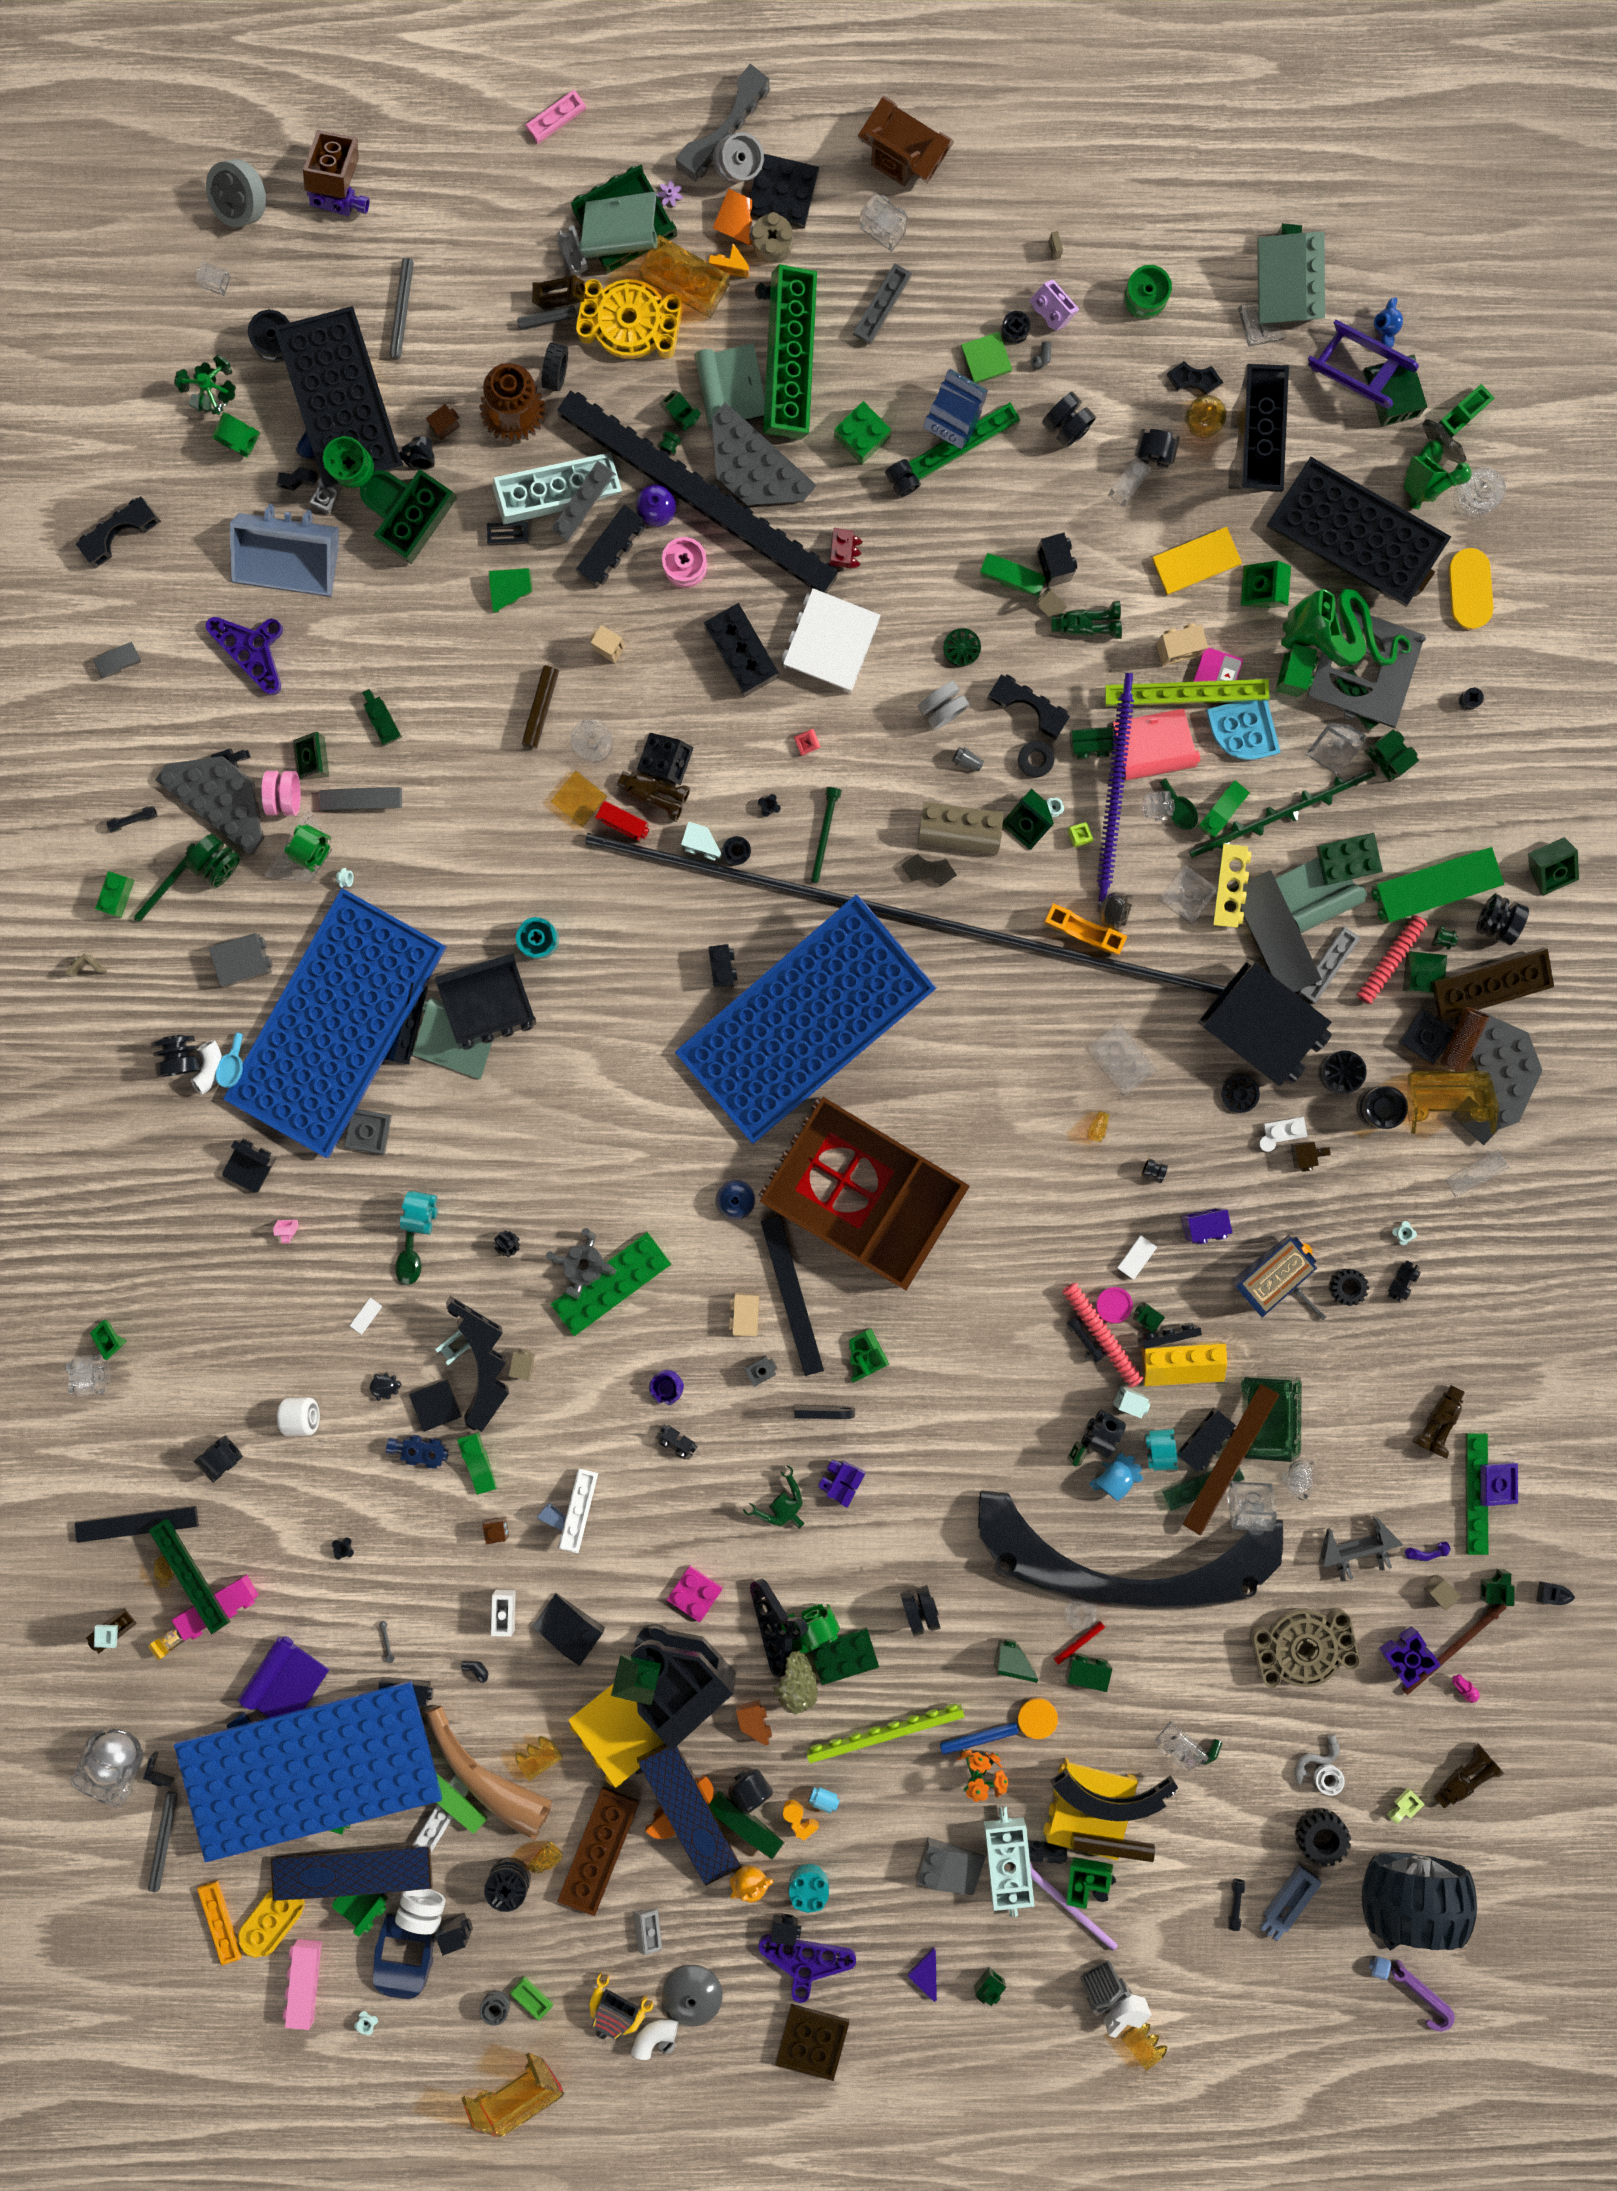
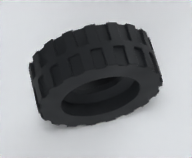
[541,342,568,392]

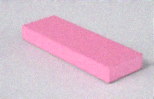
[525,90,586,144]

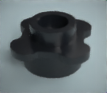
[758,794,781,817]
[332,1537,354,1560]

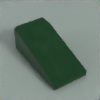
[1068,1441,1089,1467]

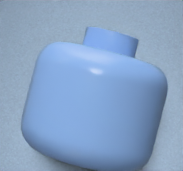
[1369,1956,1391,1980]

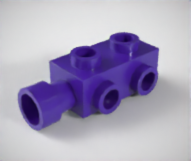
[307,186,370,216]

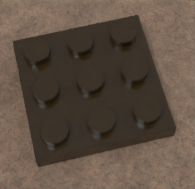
[775,2004,850,2081]

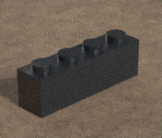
[576,504,645,588]

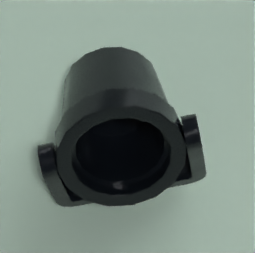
[399,436,435,470]

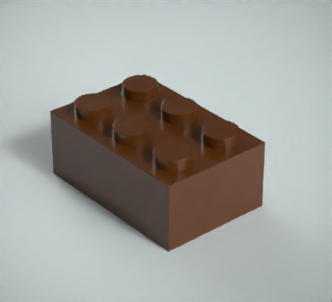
[303,130,359,198]

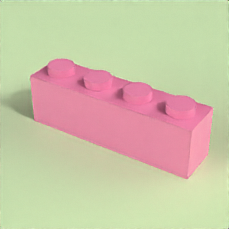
[283,1939,322,2030]

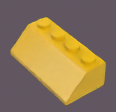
[1141,1341,1227,1386]

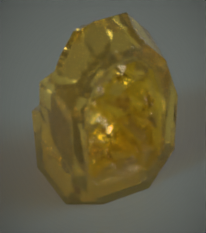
[528,1841,563,1874]

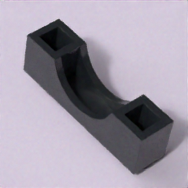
[76,497,161,568]
[987,674,1070,740]

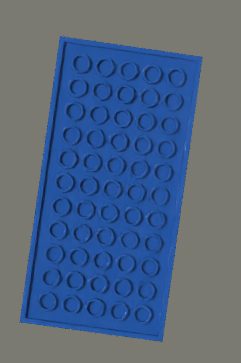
[223,888,447,1158]
[675,894,937,1144]
[174,1681,443,1863]

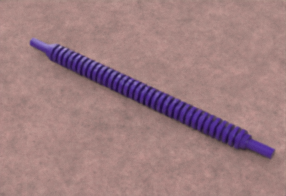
[1097,673,1134,908]

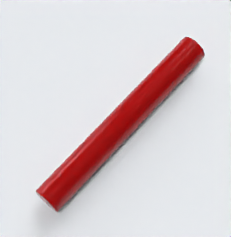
[1053,1621,1106,1665]

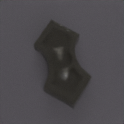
[1422,419,1467,463]
[901,854,957,887]

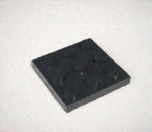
[750,154,819,228]

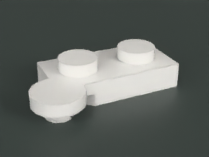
[1259,1117,1307,1152]

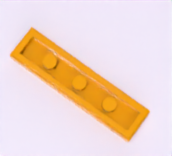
[197,1880,242,1966]

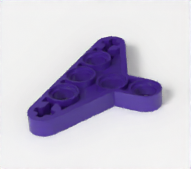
[205,617,283,695]
[759,1935,856,2003]

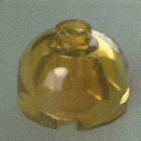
[1185,395,1227,438]

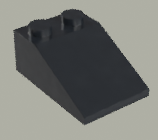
[532,1593,605,1667]

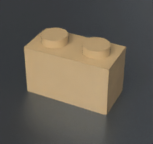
[590,625,625,663]
[729,1293,760,1337]

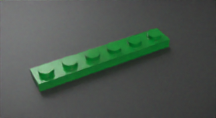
[1465,1433,1489,1555]

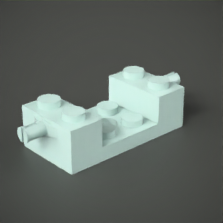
[984,1805,1034,1917]

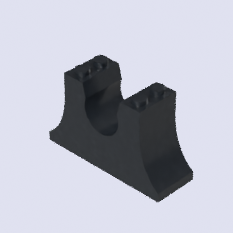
[1228,364,1289,492]

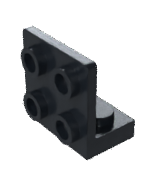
[637,733,694,785]

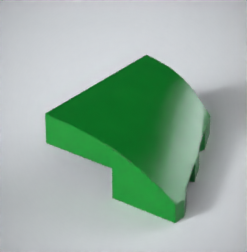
[489,568,532,613]
[849,1329,889,1383]

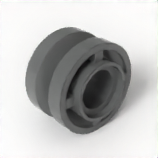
[480,1991,510,2026]

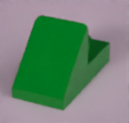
[90,1319,127,1361]

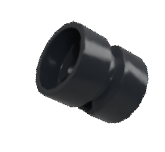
[885,459,921,498]

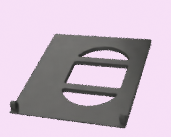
[1307,608,1426,728]

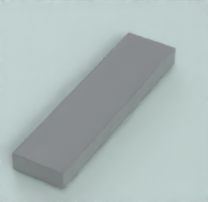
[1297,926,1361,1004]

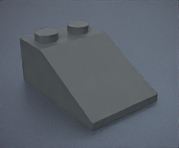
[916,1837,986,1895]

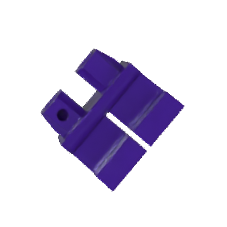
[818,1459,865,1508]

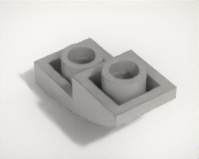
[310,477,342,514]

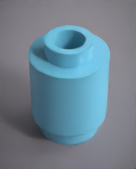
[808,1787,840,1814]

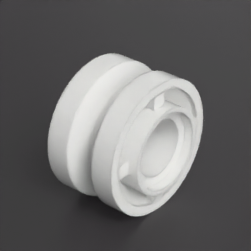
[1313,1764,1345,1796]

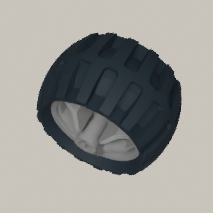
[1362,1852,1477,1950]

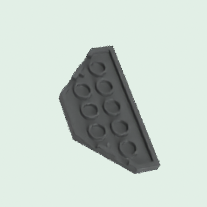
[712,402,817,505]
[155,756,264,855]
[1456,1010,1542,1129]

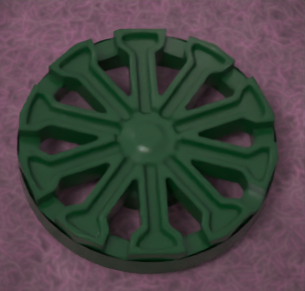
[943,628,981,667]

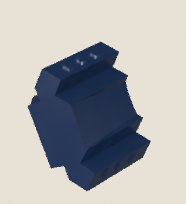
[923,369,988,449]

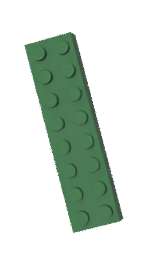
[763,264,817,440]

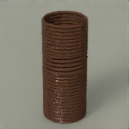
[1440,1007,1490,1072]

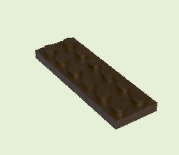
[1432,948,1554,1021]

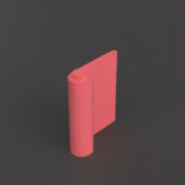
[1113,708,1200,781]

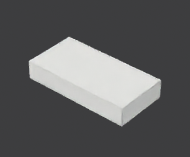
[1117,1235,1157,1280]

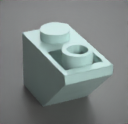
[681,822,722,861]

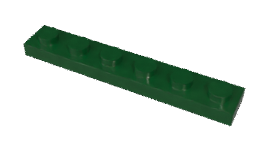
[149,1519,231,1635]

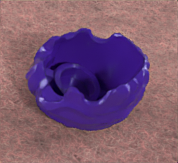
[649,1369,684,1405]

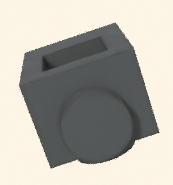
[745,1355,777,1387]

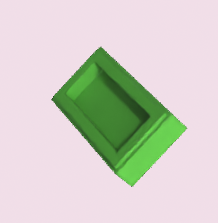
[509,1976,553,2021]

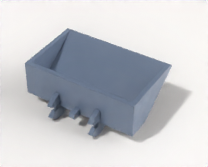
[230,504,339,597]

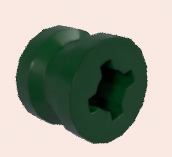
[657,431,682,456]

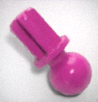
[1452,1674,1480,1703]

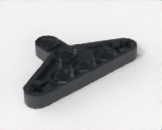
[750,1579,808,1678]

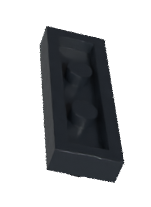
[1137,1323,1202,1349]

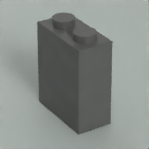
[209,933,273,987]

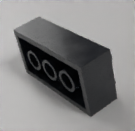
[703,603,779,697]

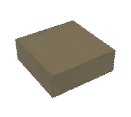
[1048,231,1063,260]

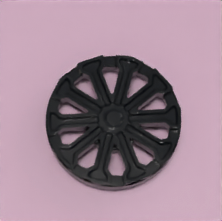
[1221,1075,1260,1113]

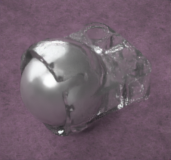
[70,1729,143,1808]

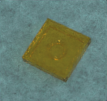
[551,771,608,828]

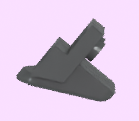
[1081,1960,1132,2016]

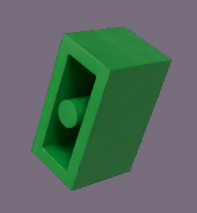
[95,871,135,918]

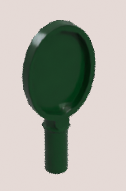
[1159,778,1198,830]
[395,1231,422,1285]

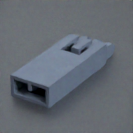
[1259,1864,1322,1941]

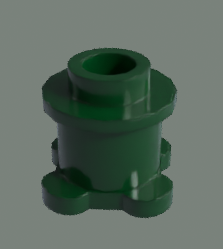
[1432,925,1458,950]

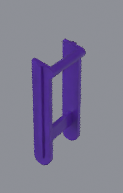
[1308,319,1419,408]

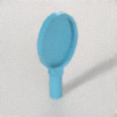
[216,1033,243,1088]

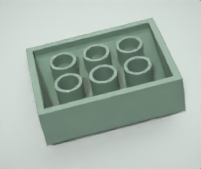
[1257,231,1325,324]

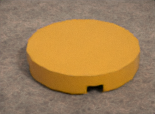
[1018,1697,1058,1739]

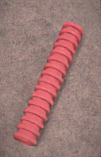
[1356,915,1428,1004]

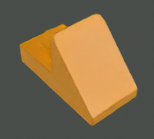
[709,244,750,278]

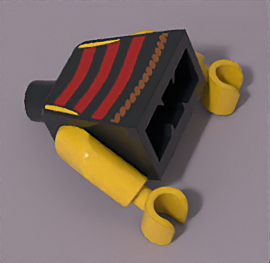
[589,1972,653,2039]

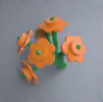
[956,1749,1008,1802]

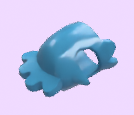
[1089,1453,1143,1502]

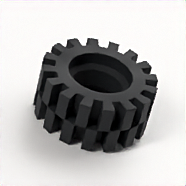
[1329,1268,1369,1306]

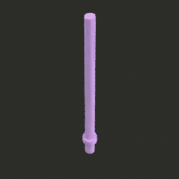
[1030,1864,1118,1951]

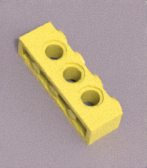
[1213,844,1251,928]

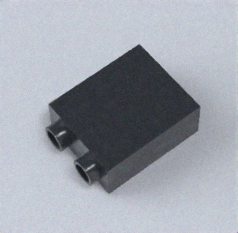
[1197,959,1332,1086]

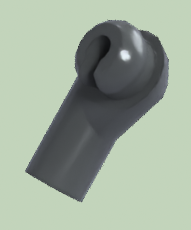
[1030,342,1052,370]

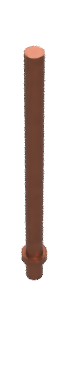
[1402,1604,1507,1696]

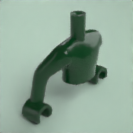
[743,1465,805,1529]

